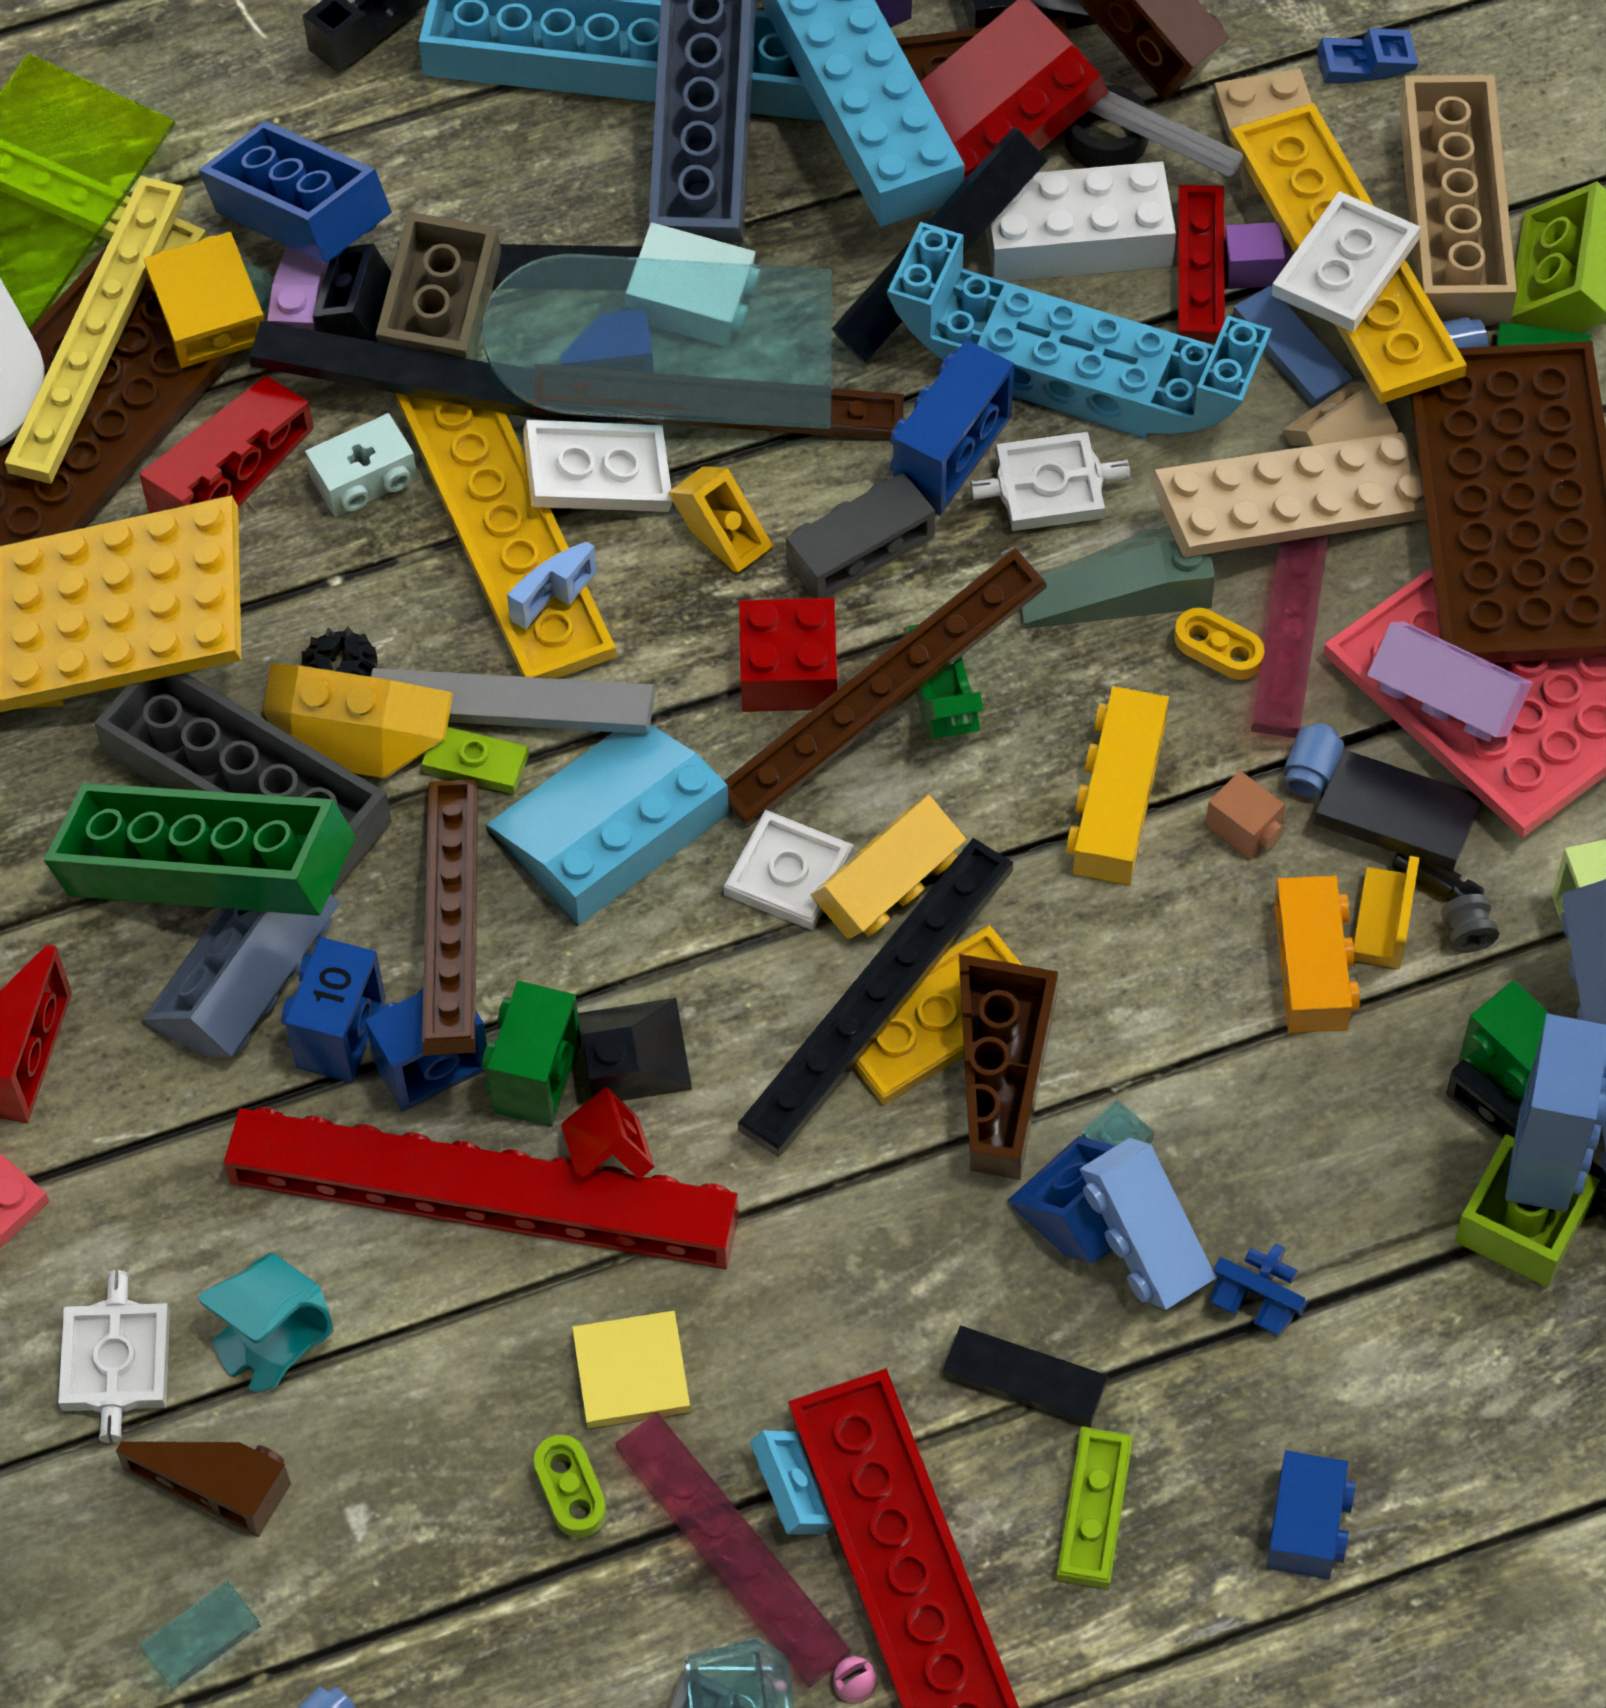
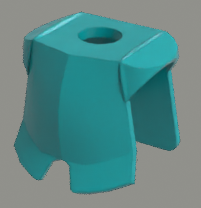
[199,1253,333,1392]

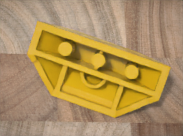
[262,663,453,779]

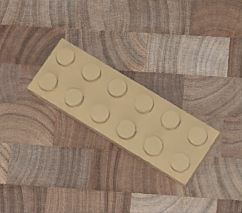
[1149,432,1425,558]

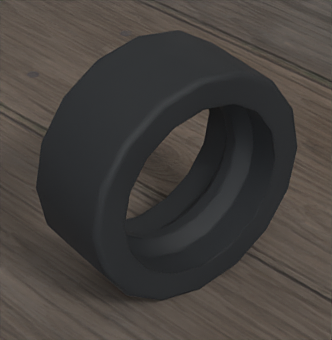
[1065,85,1149,168]

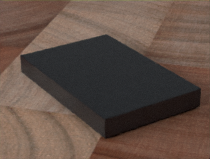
[1313,749,1482,872]

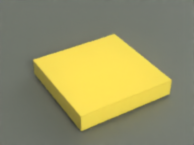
[572,1310,691,1429]

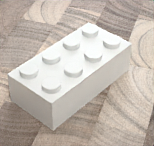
[986,161,1176,282]

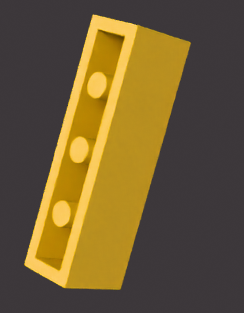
[1066,686,1169,885]

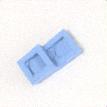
[507,542,597,630]

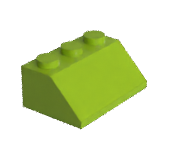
[1511,181,1606,333]

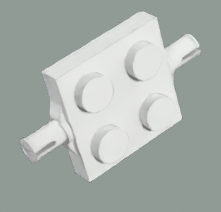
[970,432,1130,531]
[58,1270,170,1443]

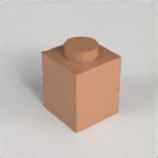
[1205,770,1285,860]

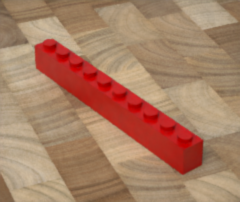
[224,1107,739,1269]

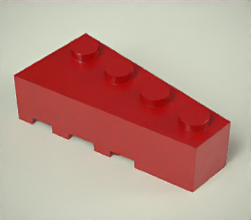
[139,376,314,514]

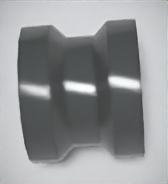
[1441,894,1500,953]

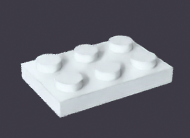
[1272,191,1421,332]
[523,420,673,512]

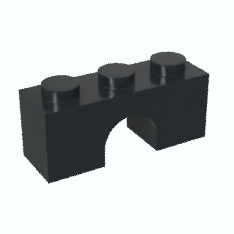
[302,0,429,73]

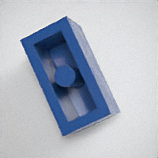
[1266,1450,1356,1579]

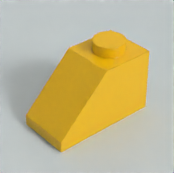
[668,466,773,573]

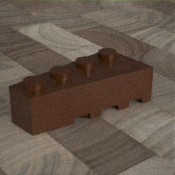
[959,954,1058,1180]

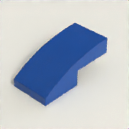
[1316,28,1418,83]

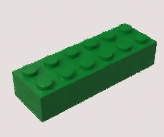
[43,783,356,916]

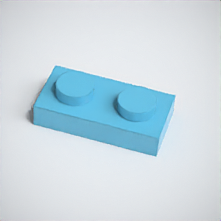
[750,1430,833,1535]

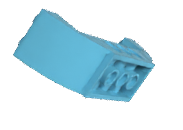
[887,222,1272,438]

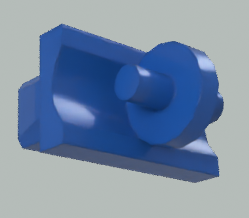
[1210,1243,1308,1337]

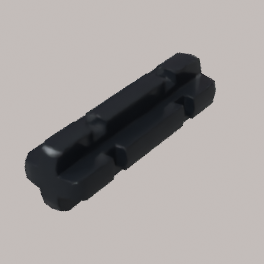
[1392,853,1485,901]

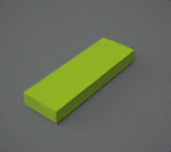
[1056,1427,1133,1590]

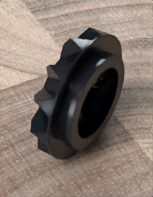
[301,626,378,677]

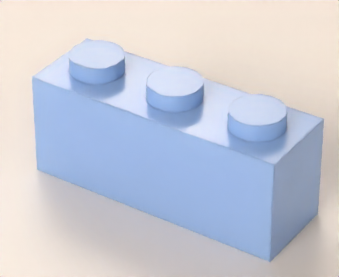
[1079,1138,1216,1310]

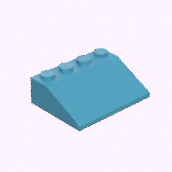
[486,724,729,926]

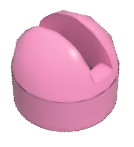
[833,1656,876,1704]

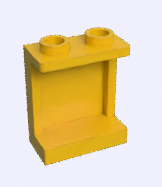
[143,231,265,369]

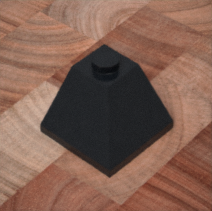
[578,998,692,1101]

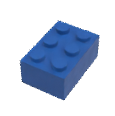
[890,339,1014,515]

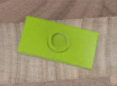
[421,727,529,795]

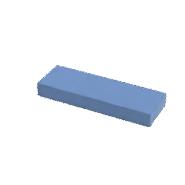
[1233,285,1353,407]

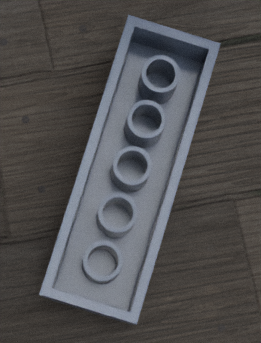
[649,0,756,242]

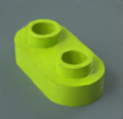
[534,1435,607,1538]

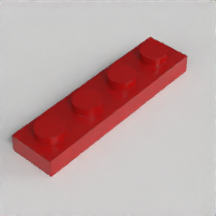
[1178,185,1225,343]

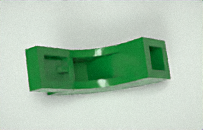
[903,624,984,739]

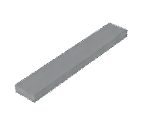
[371,668,656,734]

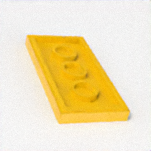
[853,924,1022,1106]

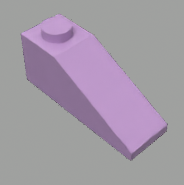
[267,246,329,332]

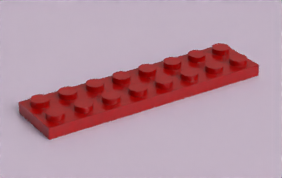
[788,1368,1019,1708]

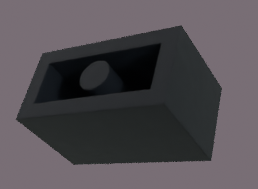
[312,243,392,342]

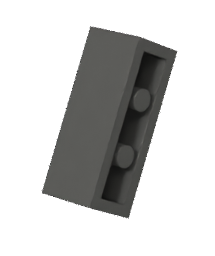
[786,472,935,598]

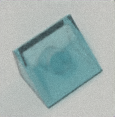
[684,1637,795,1708]

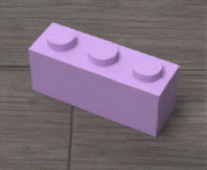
[1367,621,1533,741]

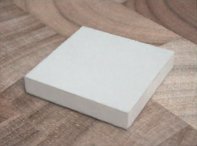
[723,810,854,931]

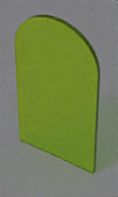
[0,53,176,330]

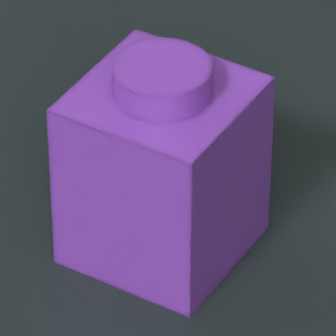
[1224,222,1292,289]

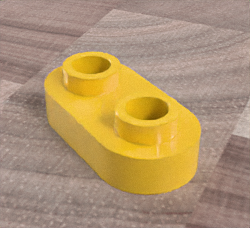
[1174,608,1265,680]

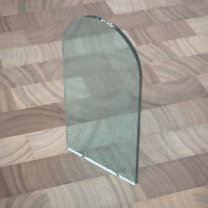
[480,254,834,429]

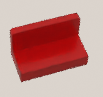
[561,1086,655,1180]

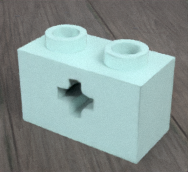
[305,413,418,517]

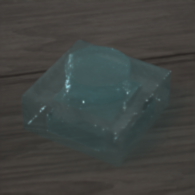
[1082,1099,1154,1146]

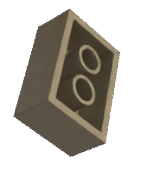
[376,211,501,360]

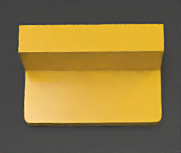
[1354,856,1419,969]

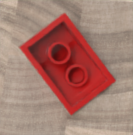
[0,944,72,1124]

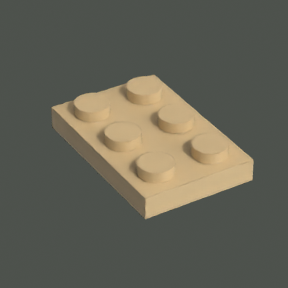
[1214,68,1312,197]

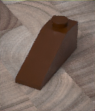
[116,1441,291,1537]

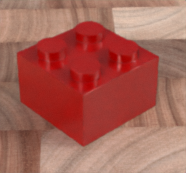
[739,598,837,712]

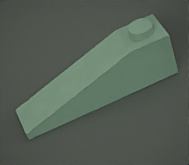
[1021,527,1215,629]

